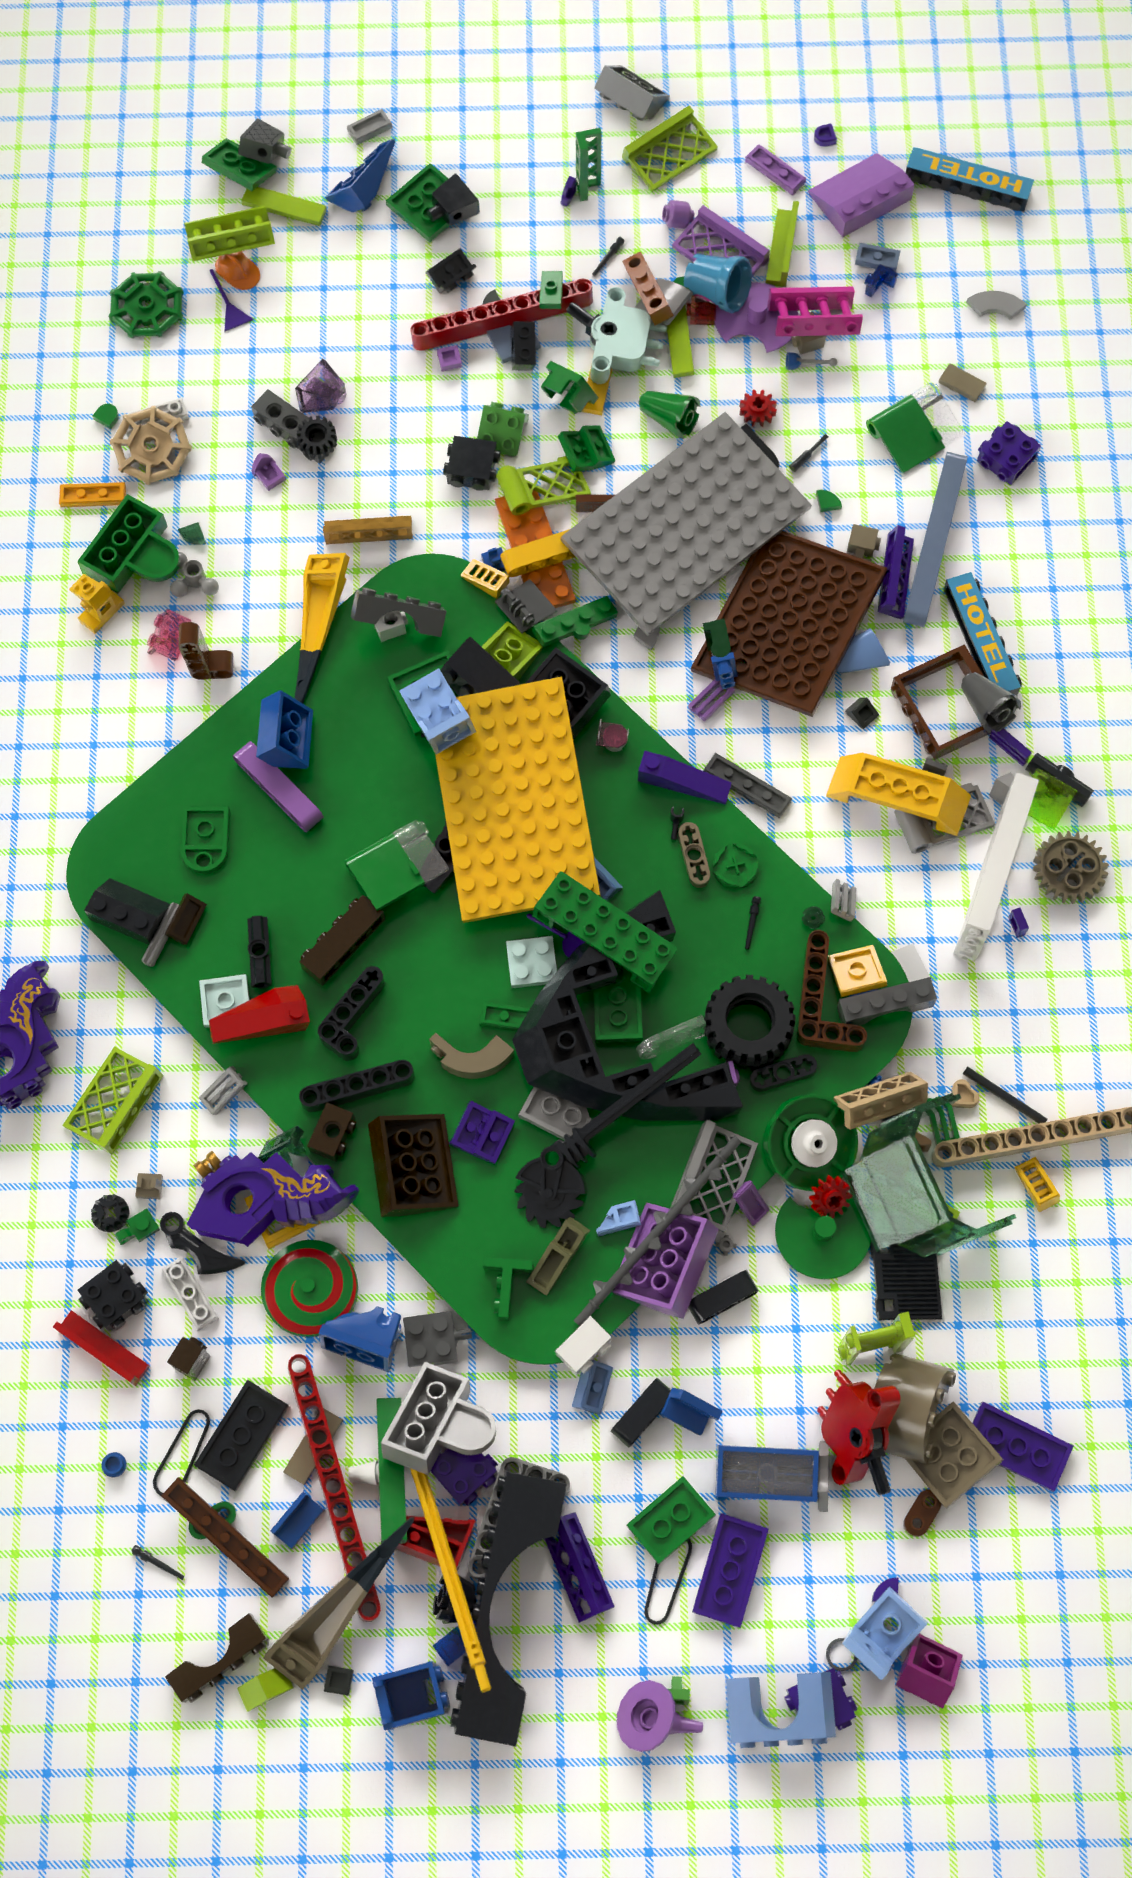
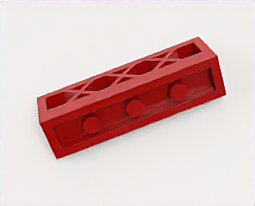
[53,1310,150,1386]

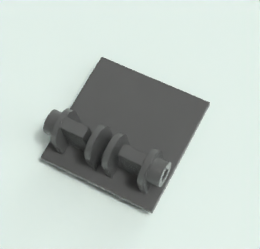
[495,579,557,633]

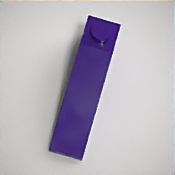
[638,750,732,805]

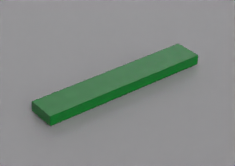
[376,1398,407,1543]

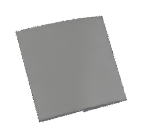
[634,278,693,325]

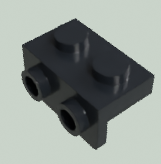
[425,248,477,294]

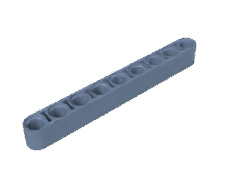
[903,452,968,627]

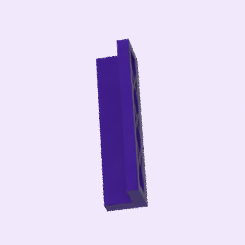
[877,525,914,619]
[545,1512,615,1623]

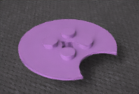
[714,282,799,353]

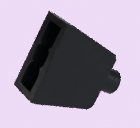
[427,173,480,225]

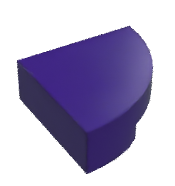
[560,176,577,207]
[871,1577,899,1602]

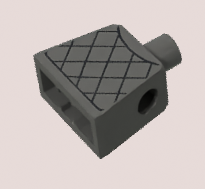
[238,118,292,164]

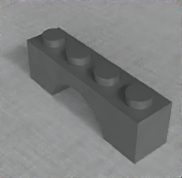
[351,588,447,637]
[837,977,937,1026]

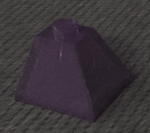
[295,358,347,413]

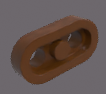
[903,1489,942,1537]

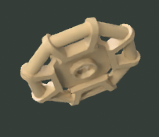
[110,406,192,485]

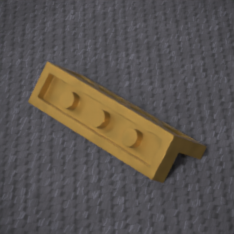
[323,515,413,545]

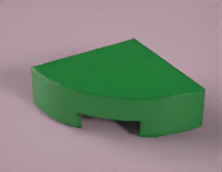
[816,490,842,513]

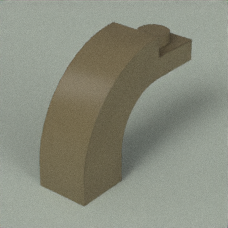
[429,1033,515,1079]

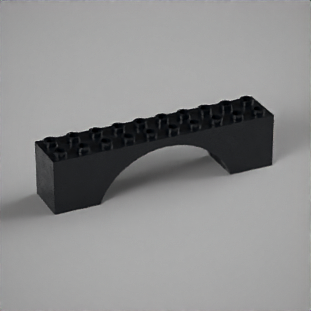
[450,1471,567,1747]

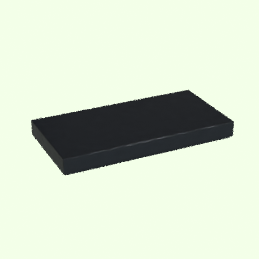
[193,1380,289,1492]

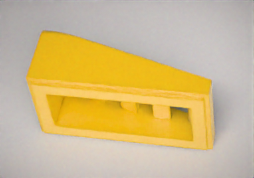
[461,559,510,599]
[1014,1157,1060,1212]

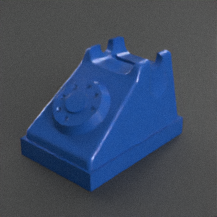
[319,1306,402,1373]

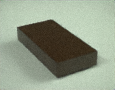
[165,893,207,945]

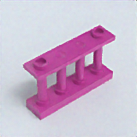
[767,286,863,337]

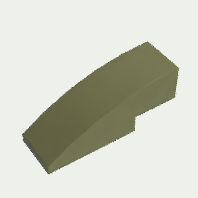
[527,1217,590,1296]

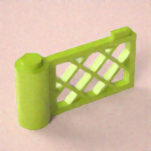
[496,456,591,515]

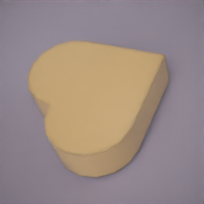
[951,1079,980,1108]

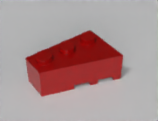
[396,1516,476,1572]

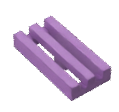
[688,679,735,722]

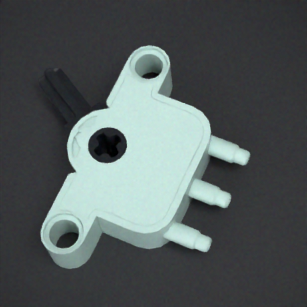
[566,287,667,384]

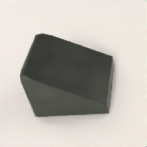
[845,697,879,729]

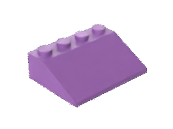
[808,153,915,238]
[612,1202,719,1319]

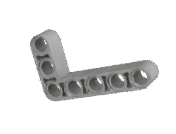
[468,1457,570,1579]

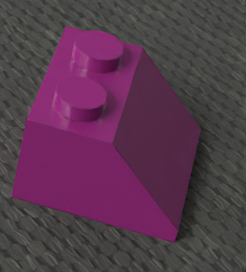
[895,1633,963,1709]

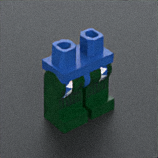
[702,618,738,689]

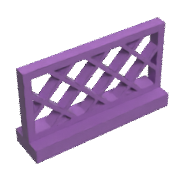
[672,205,770,277]

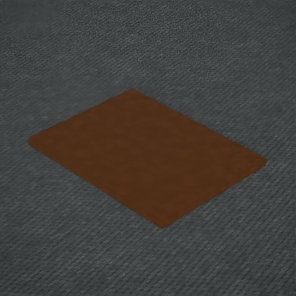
[691,531,888,717]

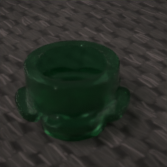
[802,906,825,929]

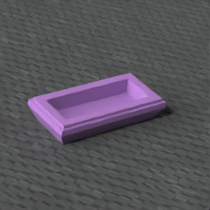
[733,1181,770,1226]

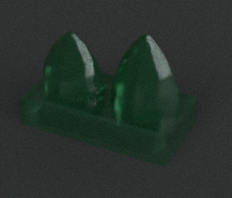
[258,1125,306,1168]

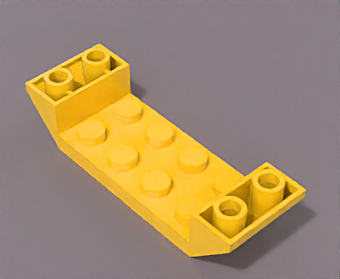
[826,752,971,836]

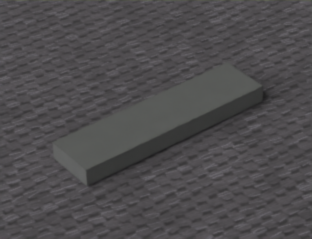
[703,752,792,819]

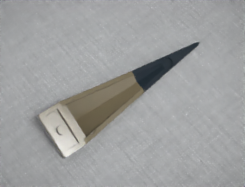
[263,1516,414,1690]

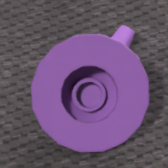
[617,1680,704,1752]

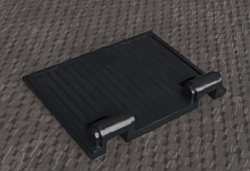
[870,1233,942,1320]

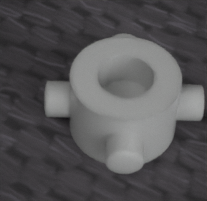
[715,1235,737,1256]

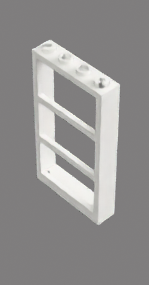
[953,773,1039,961]

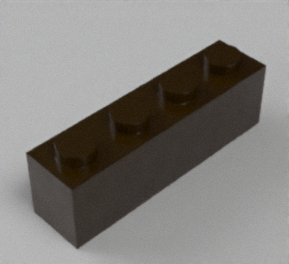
[299,895,385,986]

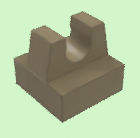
[135,1173,163,1200]

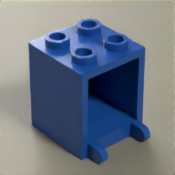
[372,1661,451,1731]

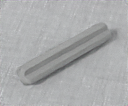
[142,903,179,967]

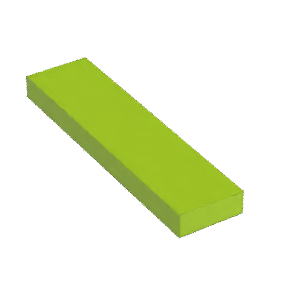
[241,187,327,226]
[667,305,695,378]

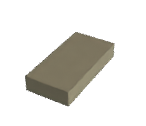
[938,363,987,402]

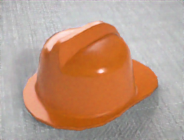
[215,251,260,290]

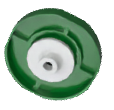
[763,1094,858,1192]

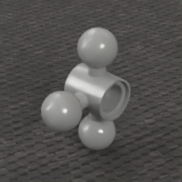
[170,552,219,597]

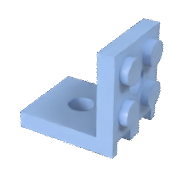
[842,1586,928,1681]

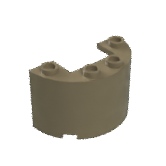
[874,1353,956,1464]

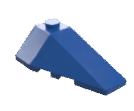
[325,139,396,213]

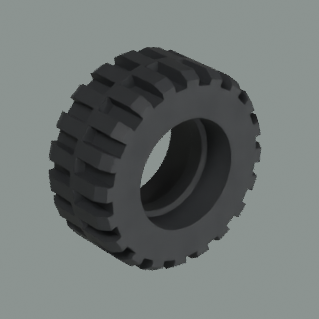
[704,975,796,1070]

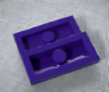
[449,1101,515,1164]

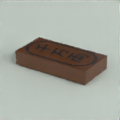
[576,494,616,512]

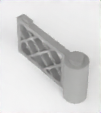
[894,783,995,854]

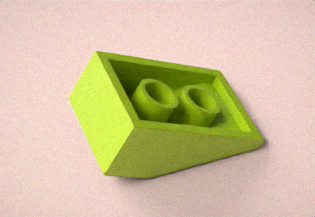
[482,621,543,681]

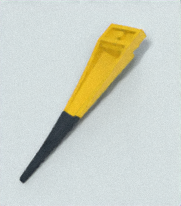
[294,553,350,703]

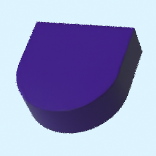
[814,123,837,147]

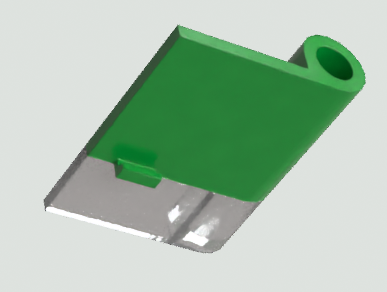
[866,382,966,474]
[344,820,449,911]

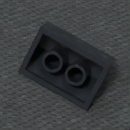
[440,637,520,696]
[84,878,170,945]

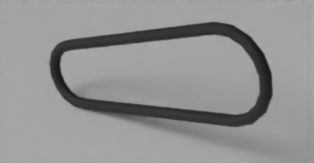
[153,1409,210,1496]
[644,1539,692,1625]

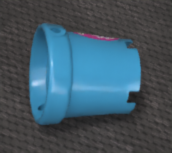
[684,253,752,313]

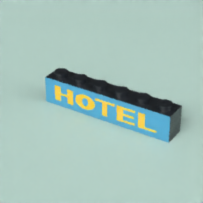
[905,147,1034,212]
[943,572,1022,696]

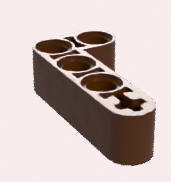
[179,622,233,680]

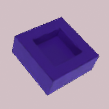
[1008,907,1029,938]

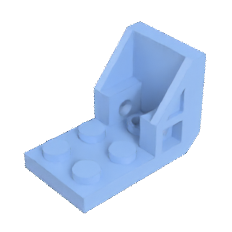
[399,669,476,754]

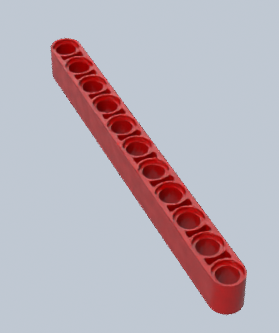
[287,1354,381,1622]

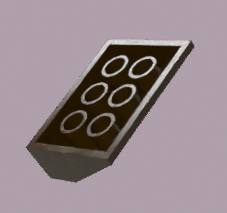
[368,1114,459,1217]

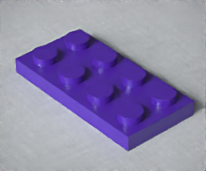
[972,1401,1074,1492]
[692,1513,769,1628]

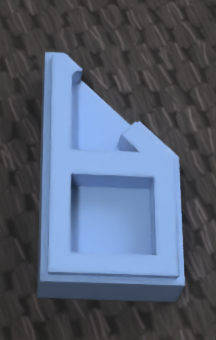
[596,1200,641,1237]

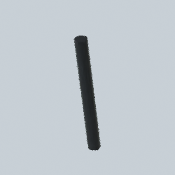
[963,1066,1048,1124]

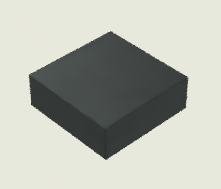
[323,1665,354,1696]

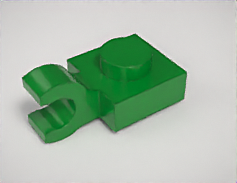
[114,1208,160,1246]

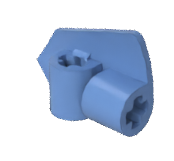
[837,628,890,674]

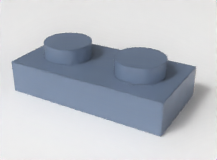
[855,242,901,273]

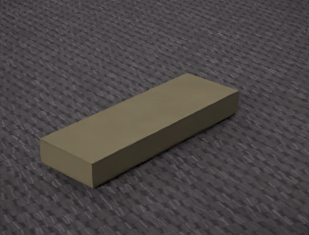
[283,1408,343,1486]

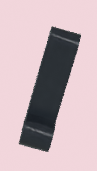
[318,966,385,1061]

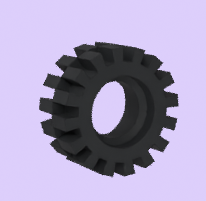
[296,416,337,459]

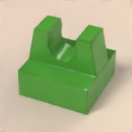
[667,1676,690,1705]

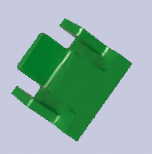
[541,360,598,414]

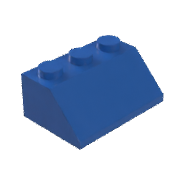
[256,690,313,769]

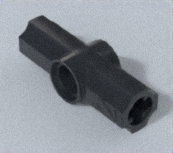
[1025,753,1094,807]
[247,916,272,989]

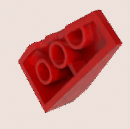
[209,985,310,1044]

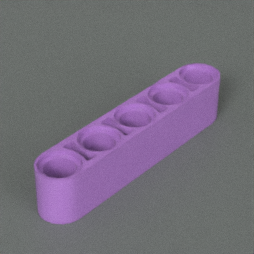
[233,741,324,833]

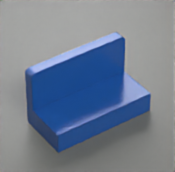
[661,1388,723,1436]
[270,1492,325,1549]

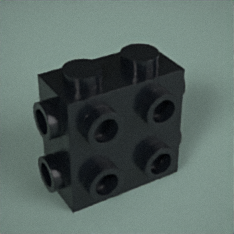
[443,435,501,491]
[77,1260,149,1332]

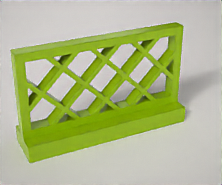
[622,105,718,192]
[62,1046,164,1155]

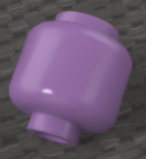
[662,200,694,229]

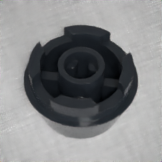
[433,1574,476,1624]

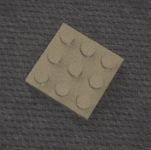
[904,1401,1004,1509]

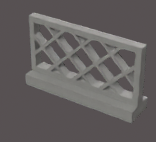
[670,1120,758,1233]

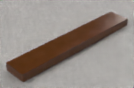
[161,1476,290,1598]

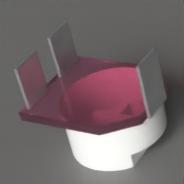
[596,719,629,752]

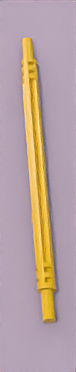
[410,1468,491,1692]

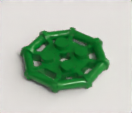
[108,271,184,339]

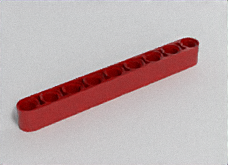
[410,278,593,351]

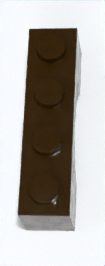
[164,1613,269,1703]

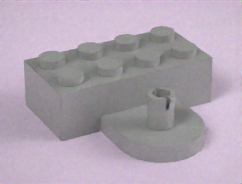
[381,1362,496,1475]

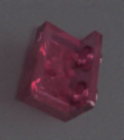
[147,609,191,661]

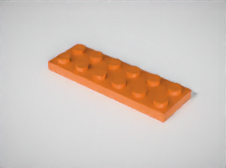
[495,489,576,608]

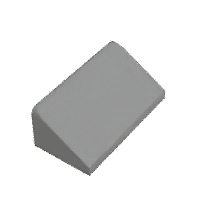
[989,772,1014,804]

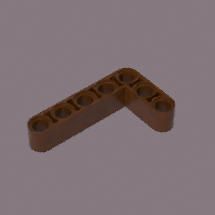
[796,930,867,1052]

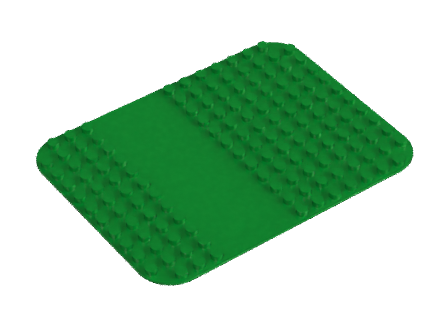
[66,553,913,1365]

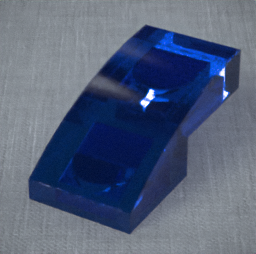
[433,1621,491,1667]

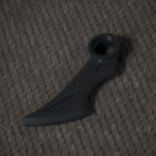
[160,1212,245,1275]

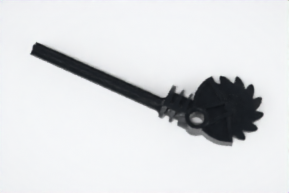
[515,1043,702,1228]

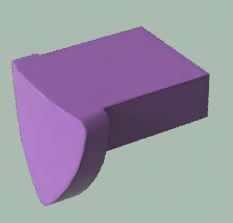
[252,453,286,491]

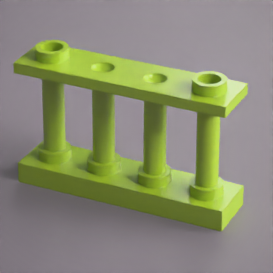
[184,205,275,262]
[838,1312,915,1366]

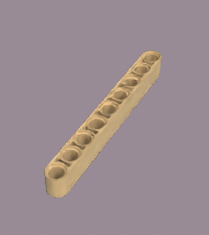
[931,1107,1132,1167]

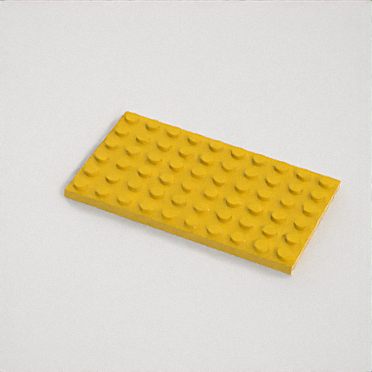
[435,677,601,923]

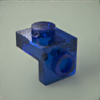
[864,264,898,298]

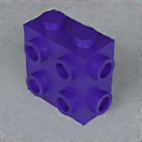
[977,421,1041,485]
[430,1448,498,1507]
[784,1668,857,1731]

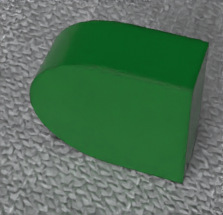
[92,403,119,429]

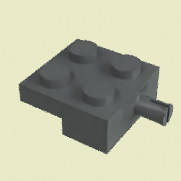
[403,1311,472,1368]

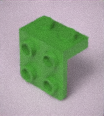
[477,401,529,456]

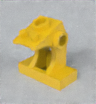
[69,574,125,634]

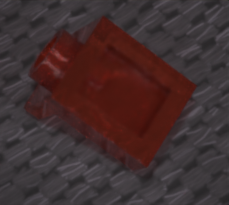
[686,295,716,325]

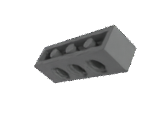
[251,389,335,464]

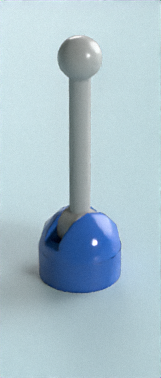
[785,352,838,370]

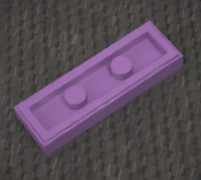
[745,144,806,196]

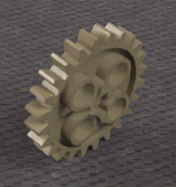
[1032,831,1109,904]

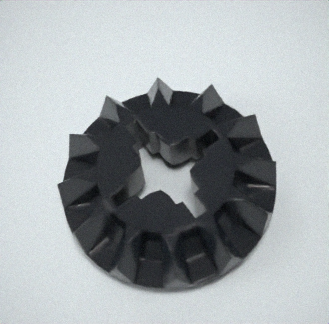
[91,1194,130,1232]

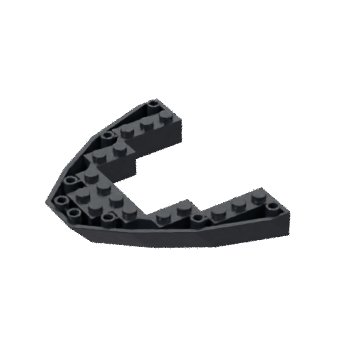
[512,890,743,1121]

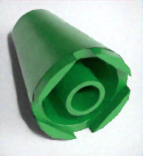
[638,391,701,439]

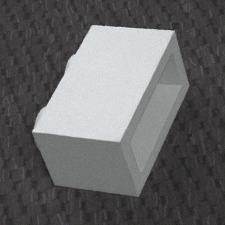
[555,1316,611,1376]

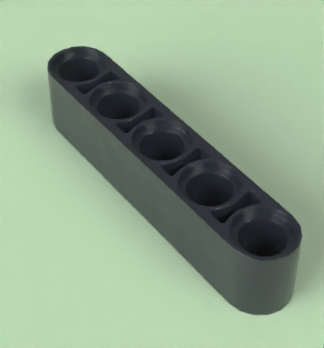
[299,1060,415,1112]

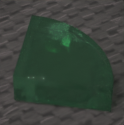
[178,522,206,545]

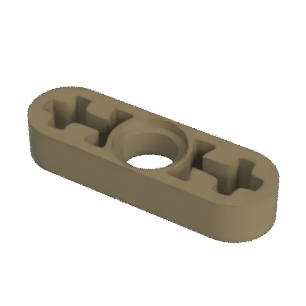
[678,822,710,888]

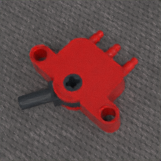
[817,1369,901,1495]

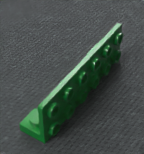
[532,871,678,993]

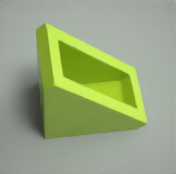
[237,1668,294,1712]

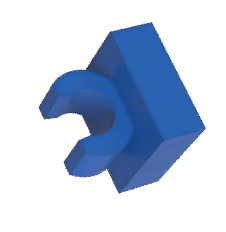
[481,547,506,572]

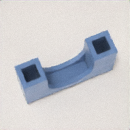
[726,1672,836,1748]

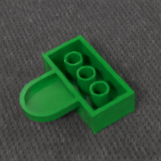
[77,494,180,594]

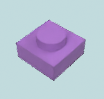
[437,345,462,372]

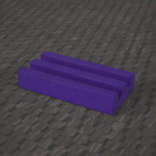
[989,729,1032,767]

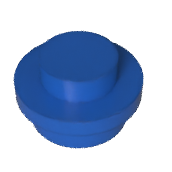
[101,1452,127,1478]

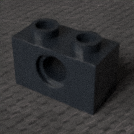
[510,322,536,371]

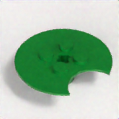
[775,1195,871,1280]

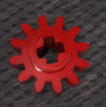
[739,389,777,427]
[809,1175,852,1219]

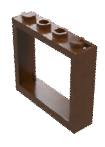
[891,644,992,760]

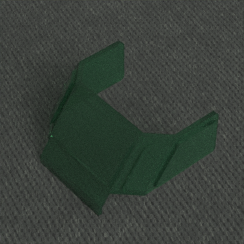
[841,1093,1017,1258]

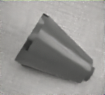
[961,672,1021,733]

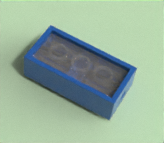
[715,1445,819,1502]

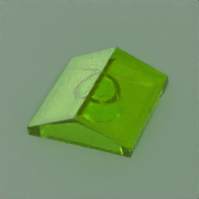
[1028,768,1078,830]

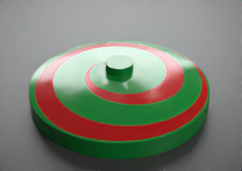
[261,1240,359,1338]

